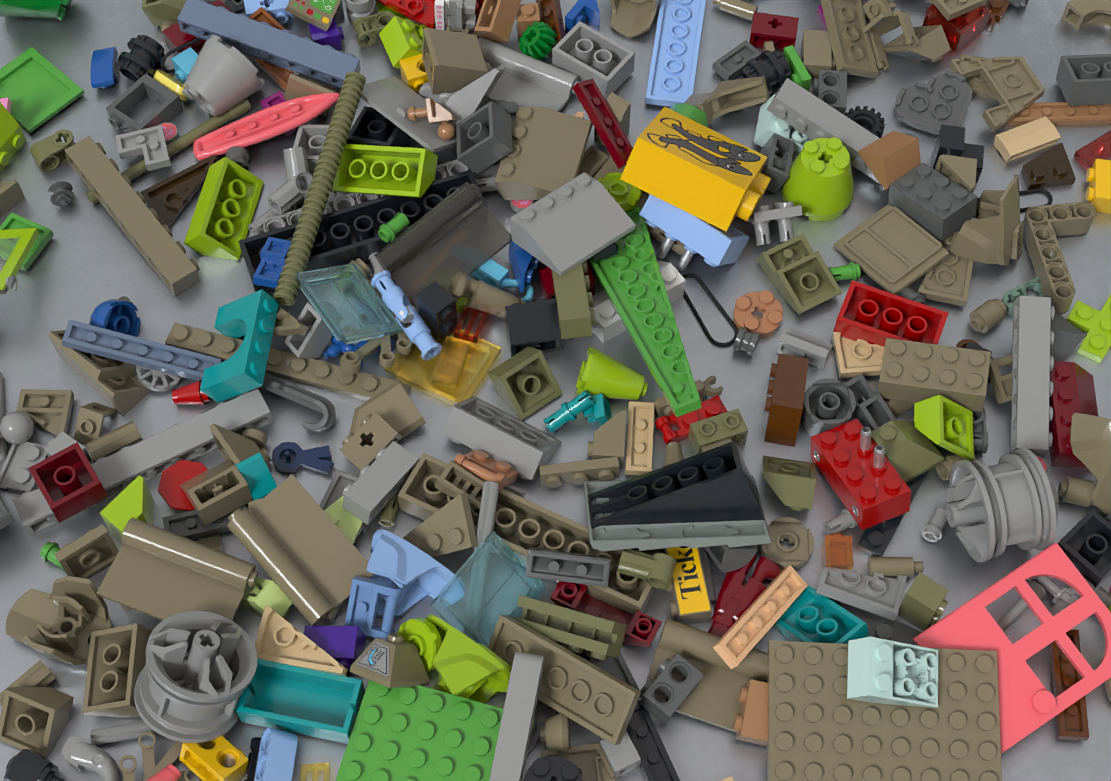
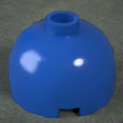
[89,299,141,337]

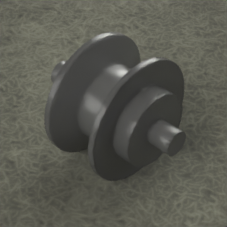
[48,181,75,206]

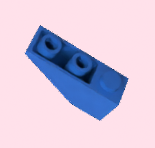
[508,235,540,292]

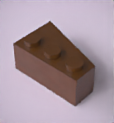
[764,354,809,447]

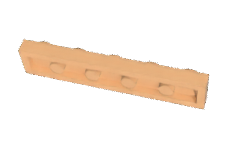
[713,565,808,669]

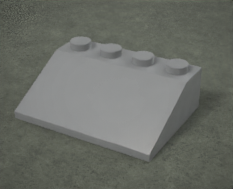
[510,172,636,276]

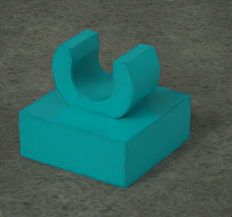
[583,393,612,426]

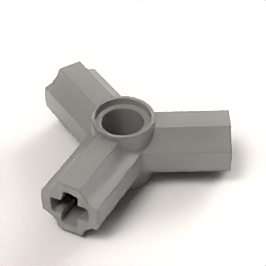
[267,147,337,215]

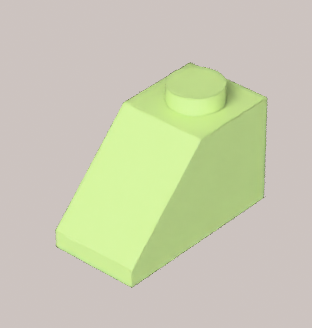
[241,578,292,618]

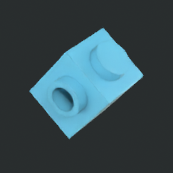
[171,47,198,83]

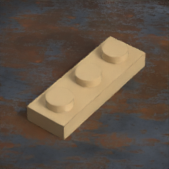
[625,401,654,476]

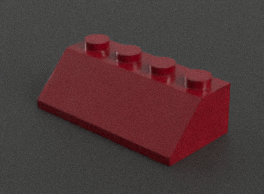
[1049,361,1099,468]

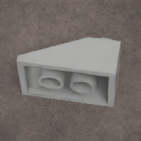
[440,65,506,128]

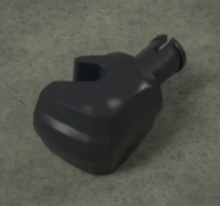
[3,749,66,781]

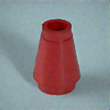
[172,380,212,405]

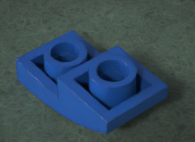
[90,47,118,88]

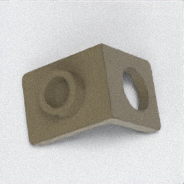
[73,402,116,444]

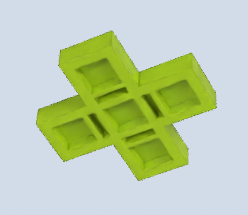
[1066,294,1111,364]

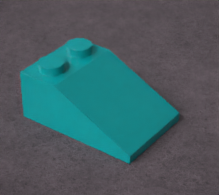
[774,586,870,644]

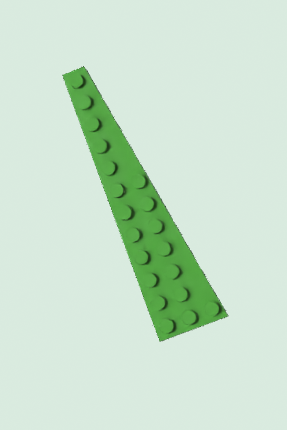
[587,206,702,417]

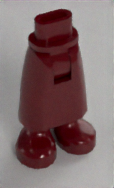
[708,554,781,637]

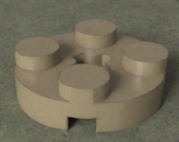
[759,517,814,570]

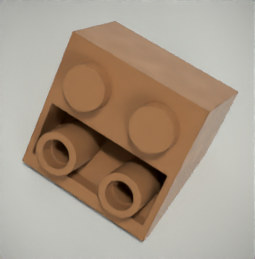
[473,0,521,43]

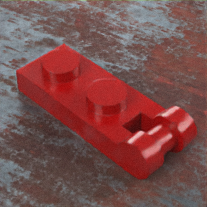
[654,395,728,445]

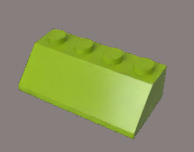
[332,144,438,198]
[184,157,264,261]

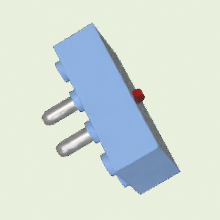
[639,194,750,271]

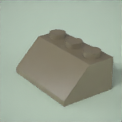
[82,623,152,718]

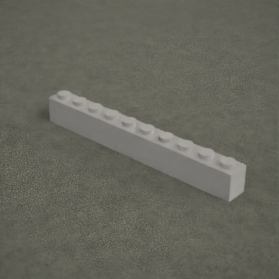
[12,388,274,537]

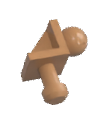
[407,98,456,140]

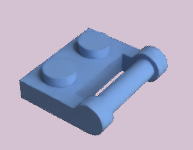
[345,575,403,638]

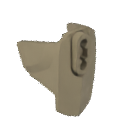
[610,0,661,39]
[950,174,1024,266]
[1070,413,1111,515]
[6,576,113,666]

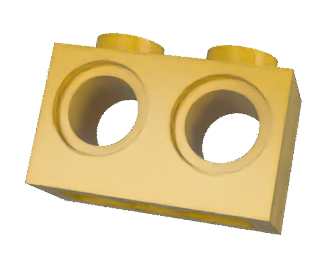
[179,735,249,781]

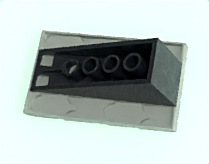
[584,440,772,552]

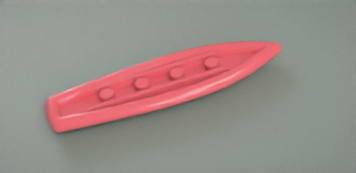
[193,93,339,161]

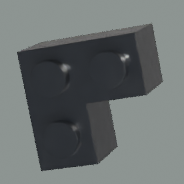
[931,124,984,183]

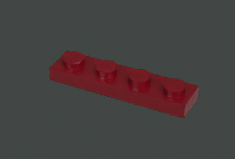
[572,79,633,169]

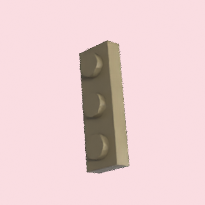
[539,457,619,488]

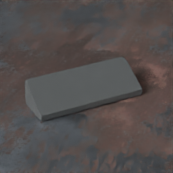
[525,547,611,587]

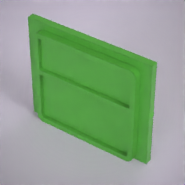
[0,47,84,133]

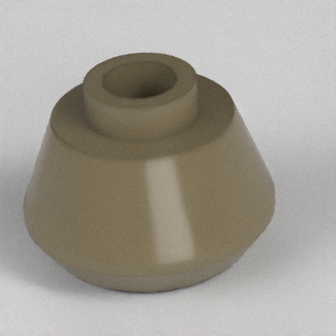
[540,713,571,753]

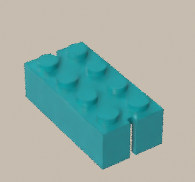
[236,659,365,744]

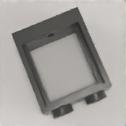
[106,74,183,133]

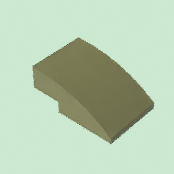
[757,234,842,315]

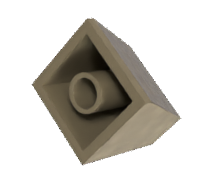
[422,28,490,95]

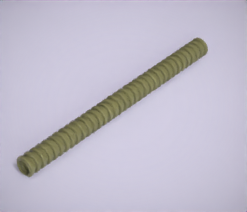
[273,71,366,306]

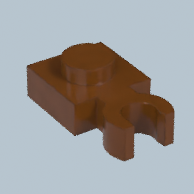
[977,0,1010,32]

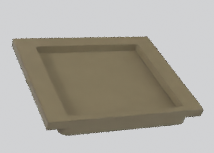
[834,204,949,295]

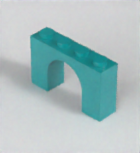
[200,289,279,403]

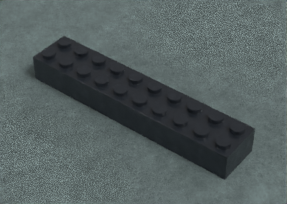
[238,170,488,293]

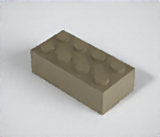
[878,338,991,412]

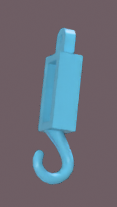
[449,245,534,303]

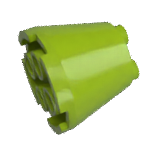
[782,137,855,221]

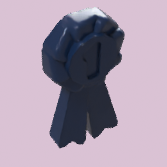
[272,442,334,475]

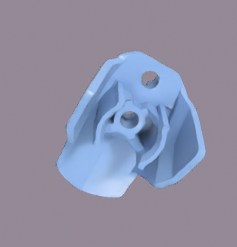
[366,529,466,618]

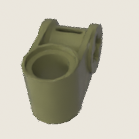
[352,11,394,48]
[30,129,76,172]

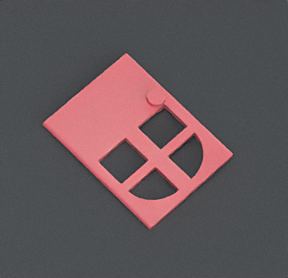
[912,543,1111,754]

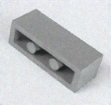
[342,441,419,525]

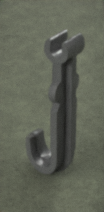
[261,373,336,432]

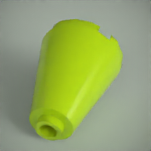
[575,346,648,400]

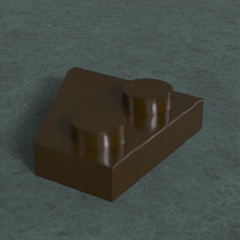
[1021,143,1076,190]

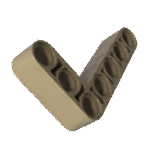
[1023,202,1096,314]

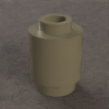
[969,299,1007,333]
[1057,476,1096,507]

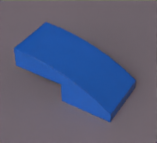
[253,237,291,288]

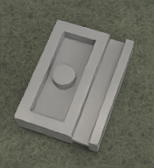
[0,442,48,494]

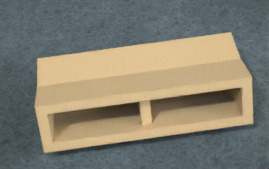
[994,116,1061,163]

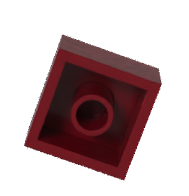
[28,442,109,523]

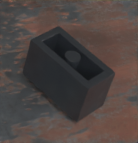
[416,280,458,341]

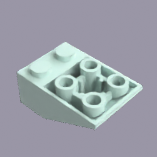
[753,93,812,157]
[847,637,938,708]

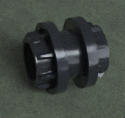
[118,35,165,83]
[742,50,791,95]

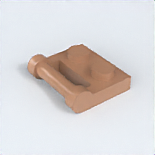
[453,450,519,490]

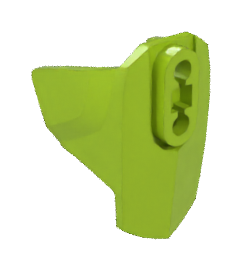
[426,614,512,704]

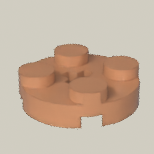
[733,290,783,339]

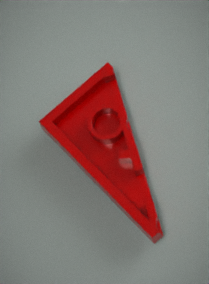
[375,0,435,29]

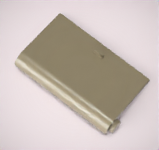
[227,474,375,626]
[96,517,259,621]
[641,618,768,732]

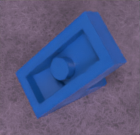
[565,0,600,33]

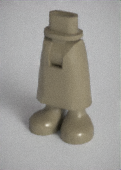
[446,271,525,318]

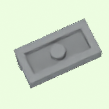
[775,327,833,371]

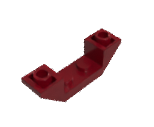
[550,581,662,647]

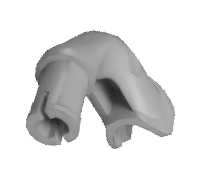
[61,736,120,781]

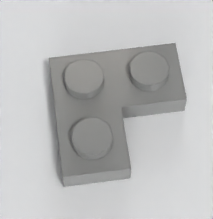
[115,125,171,171]

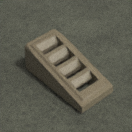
[434,460,484,511]

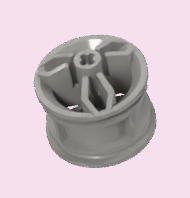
[945,448,1058,563]
[134,611,257,743]

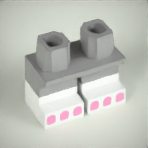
[435,0,476,30]

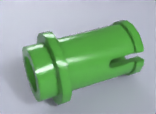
[378,212,409,242]
[828,262,861,281]
[40,542,65,571]

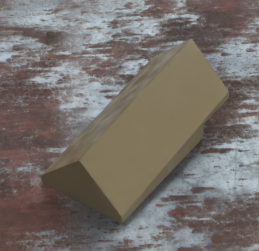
[48,330,150,416]

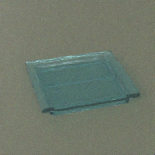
[296,263,403,345]
[430,531,545,648]

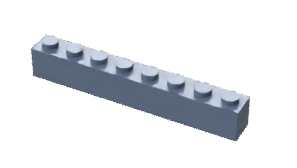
[177,0,361,89]

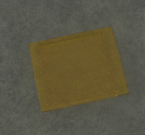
[385,328,501,406]

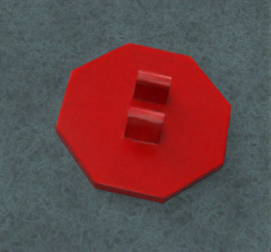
[158,460,208,511]

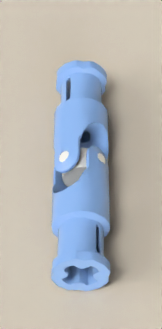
[371,270,442,360]

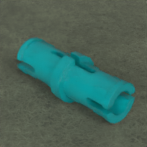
[544,390,595,433]

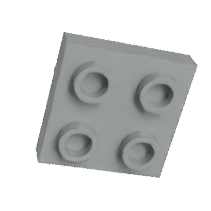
[743,201,802,246]

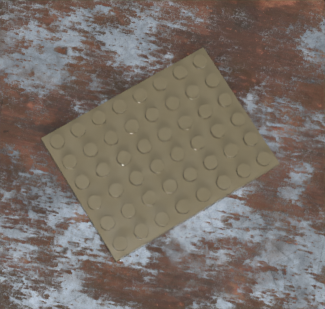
[767,640,1002,781]

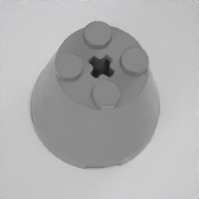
[182,35,265,117]

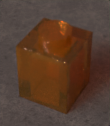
[821,533,854,571]

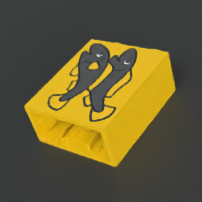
[620,107,771,232]

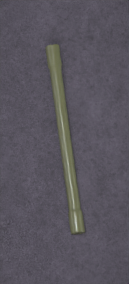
[86,99,251,205]

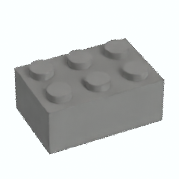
[552,21,635,99]

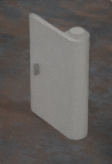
[478,37,580,112]
[360,76,457,153]

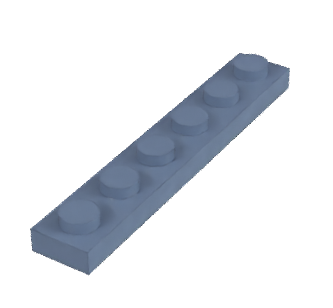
[62,319,221,381]

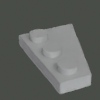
[816,567,907,621]

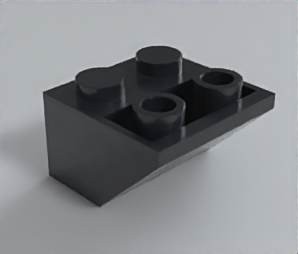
[505,298,561,357]

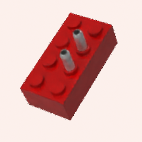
[810,419,911,530]

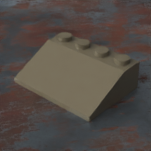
[494,107,593,200]

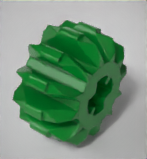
[518,21,557,61]

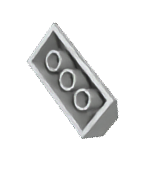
[443,396,562,480]

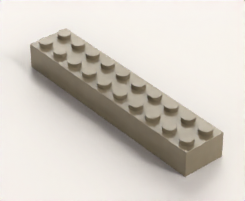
[397,453,656,617]

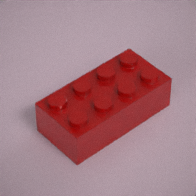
[832,280,949,347]

